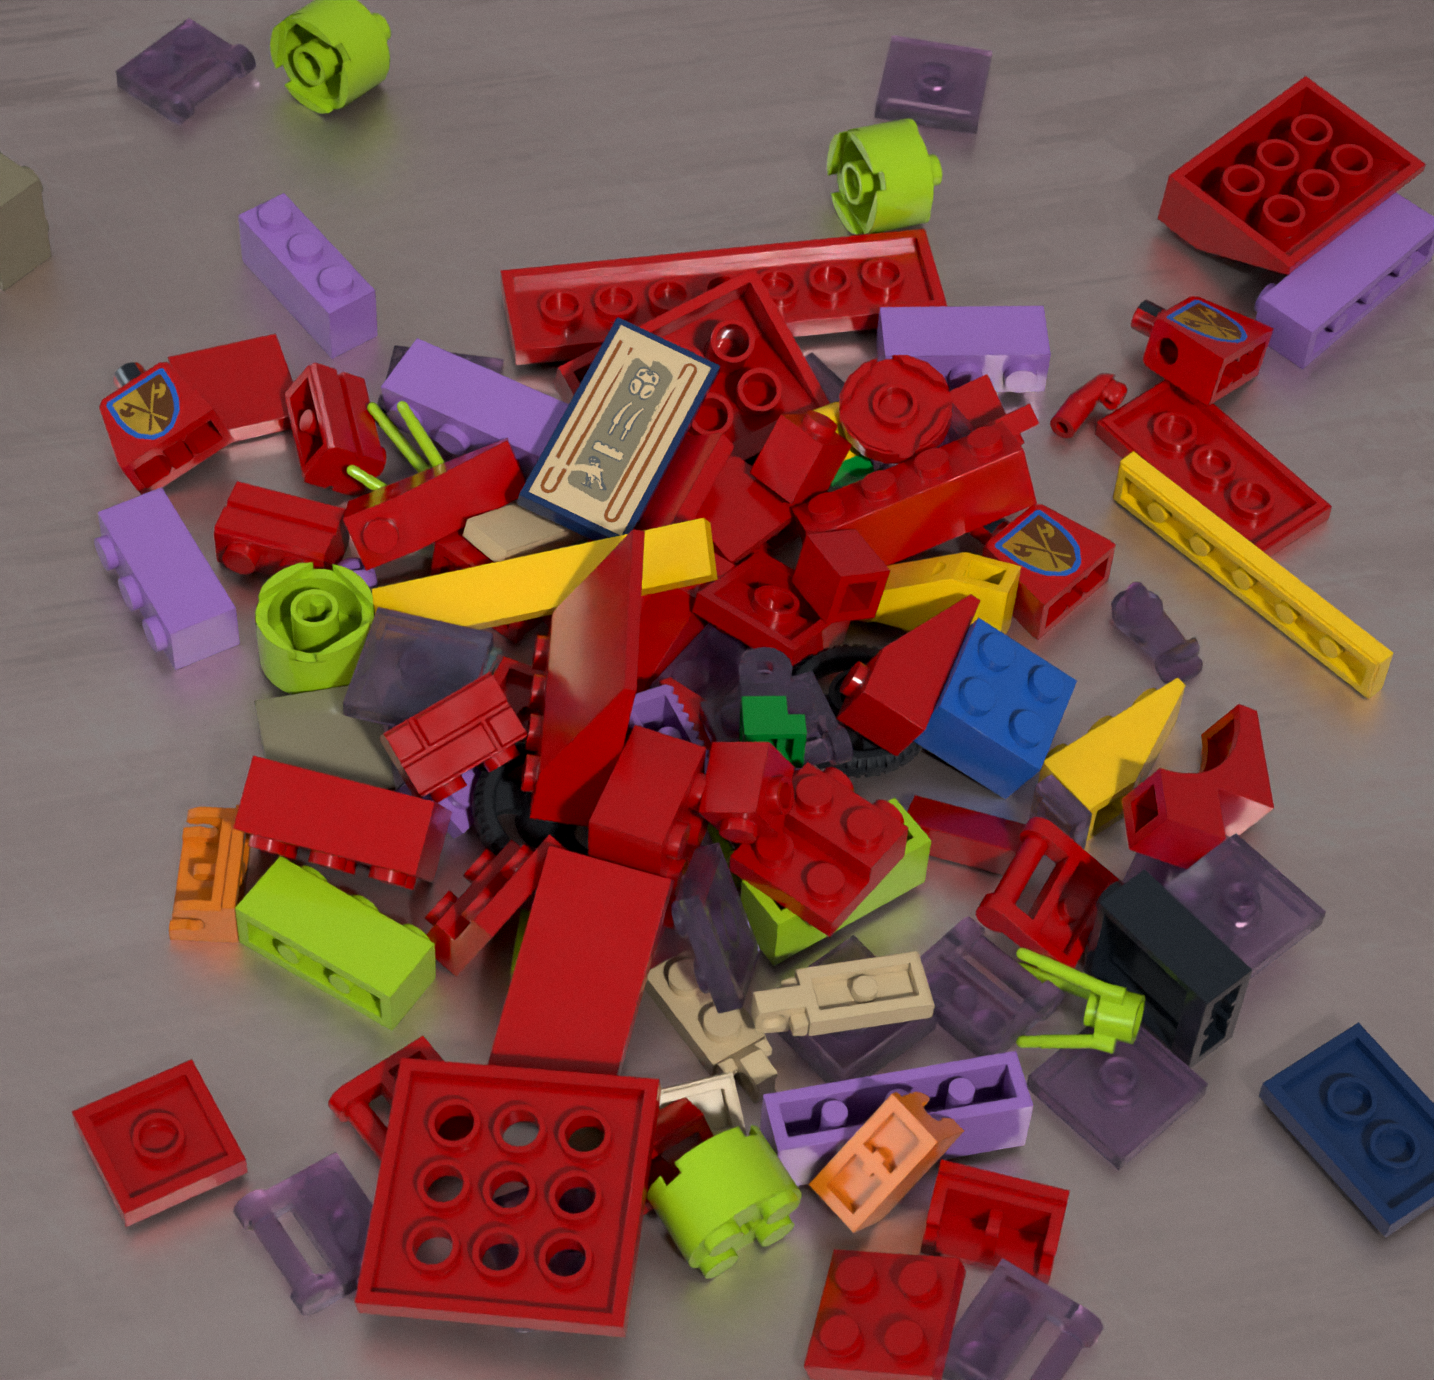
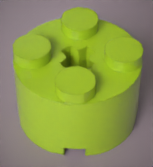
[270,0,391,114]
[827,118,942,235]
[255,562,377,695]
[647,1125,802,1279]

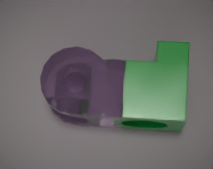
[736,647,807,768]

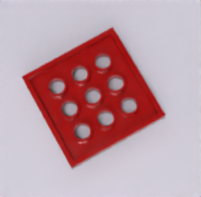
[355,1058,662,1338]

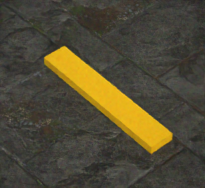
[1113,451,1394,699]
[372,518,718,649]

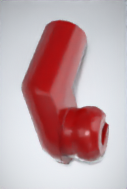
[1050,373,1128,439]

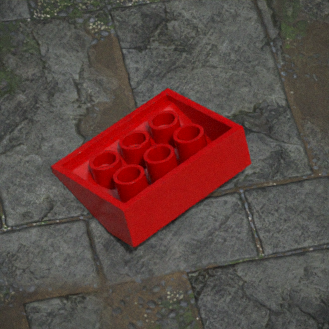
[1157,76,1426,275]
[553,267,830,462]
[521,529,645,827]

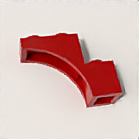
[1122,704,1274,869]

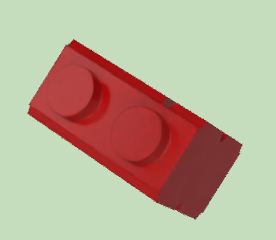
[284,362,387,497]
[214,481,350,576]
[379,672,527,803]

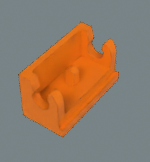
[169,805,251,943]
[809,1092,964,1233]

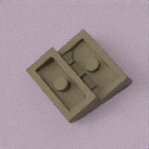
[254,682,396,791]

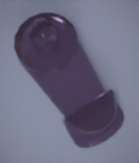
[1111,581,1203,684]

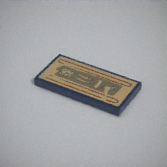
[517,317,720,541]

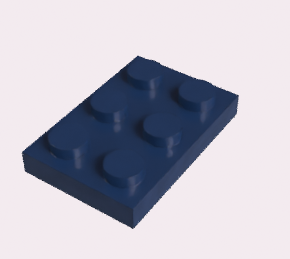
[1259,1022,1434,1238]

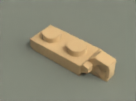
[644,945,778,1104]
[751,951,935,1036]

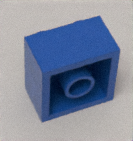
[914,618,1077,800]

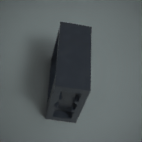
[1083,869,1253,1071]

